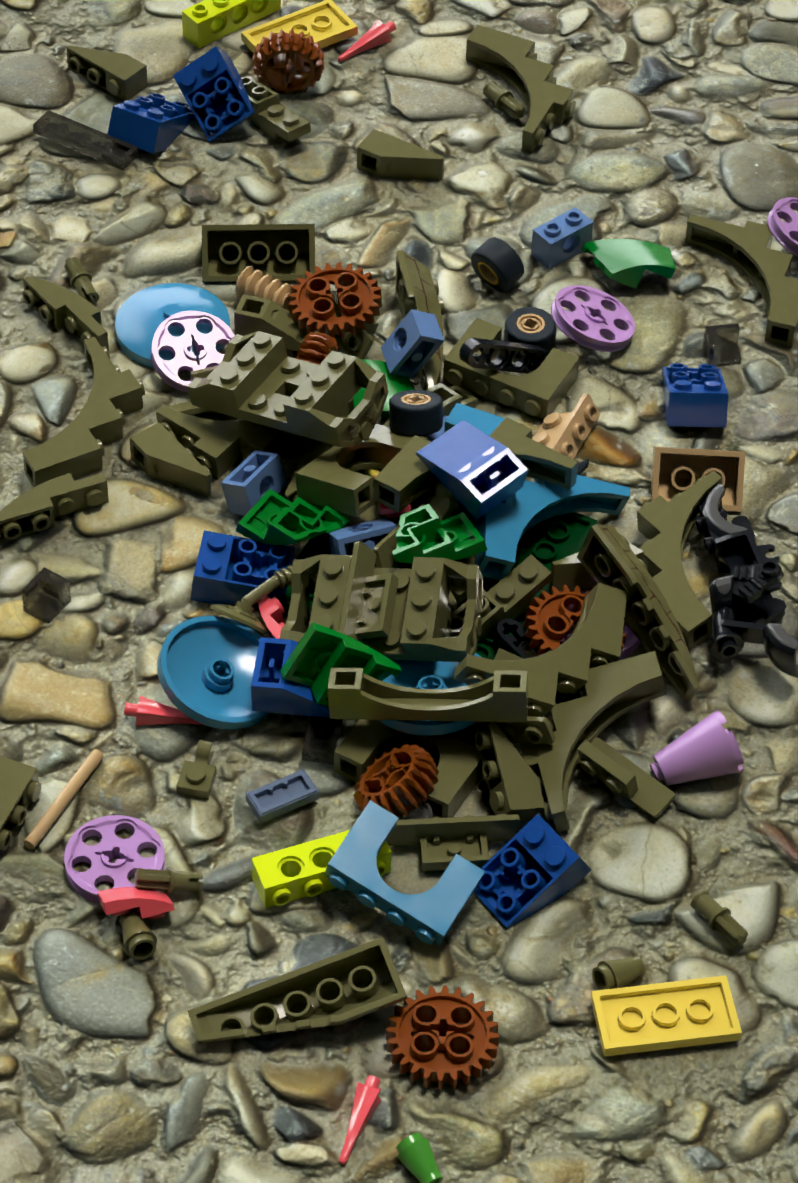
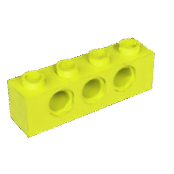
[182,0,281,49]
[251,830,392,909]

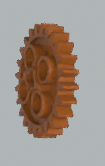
[288,262,382,339]
[523,585,626,669]
[386,985,499,1090]

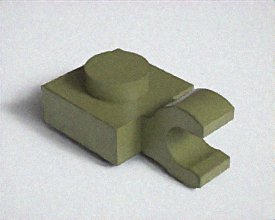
[176,740,217,800]

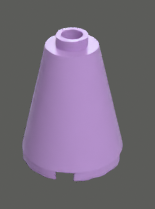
[650,711,744,786]

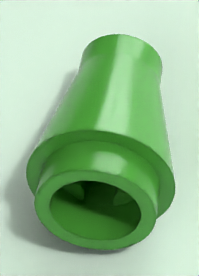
[396,1133,443,1183]

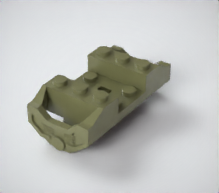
[187,331,388,447]
[280,554,483,662]

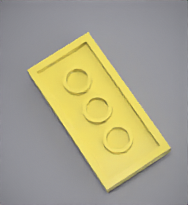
[241,0,358,61]
[591,975,742,1057]

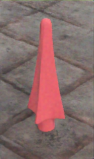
[338,20,396,62]
[124,696,204,726]
[339,1075,381,1165]

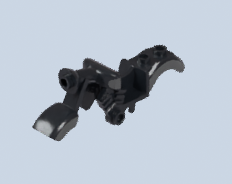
[695,484,798,678]

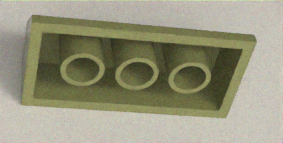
[202,224,315,282]

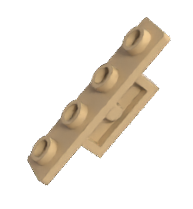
[532,394,600,459]

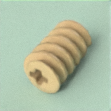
[235,266,292,311]

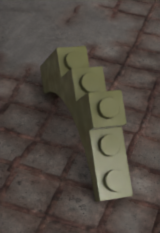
[466,24,576,154]
[685,214,798,348]
[23,336,145,487]
[156,398,354,478]
[374,417,578,513]
[637,471,722,650]
[454,583,627,717]
[519,651,667,833]

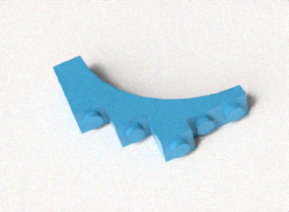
[475,475,630,580]

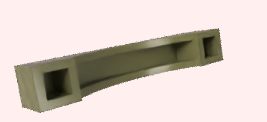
[327,668,529,723]

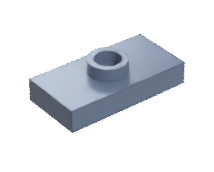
[246,769,319,823]

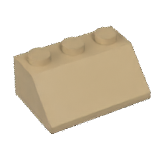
[651,446,745,512]

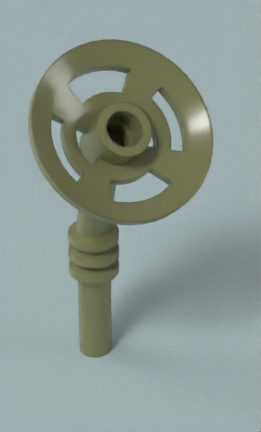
[210,565,292,635]

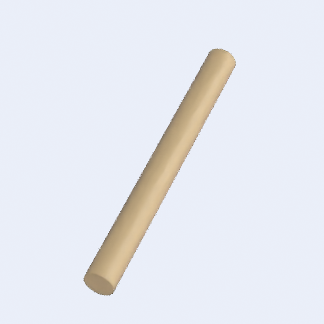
[23,749,104,850]

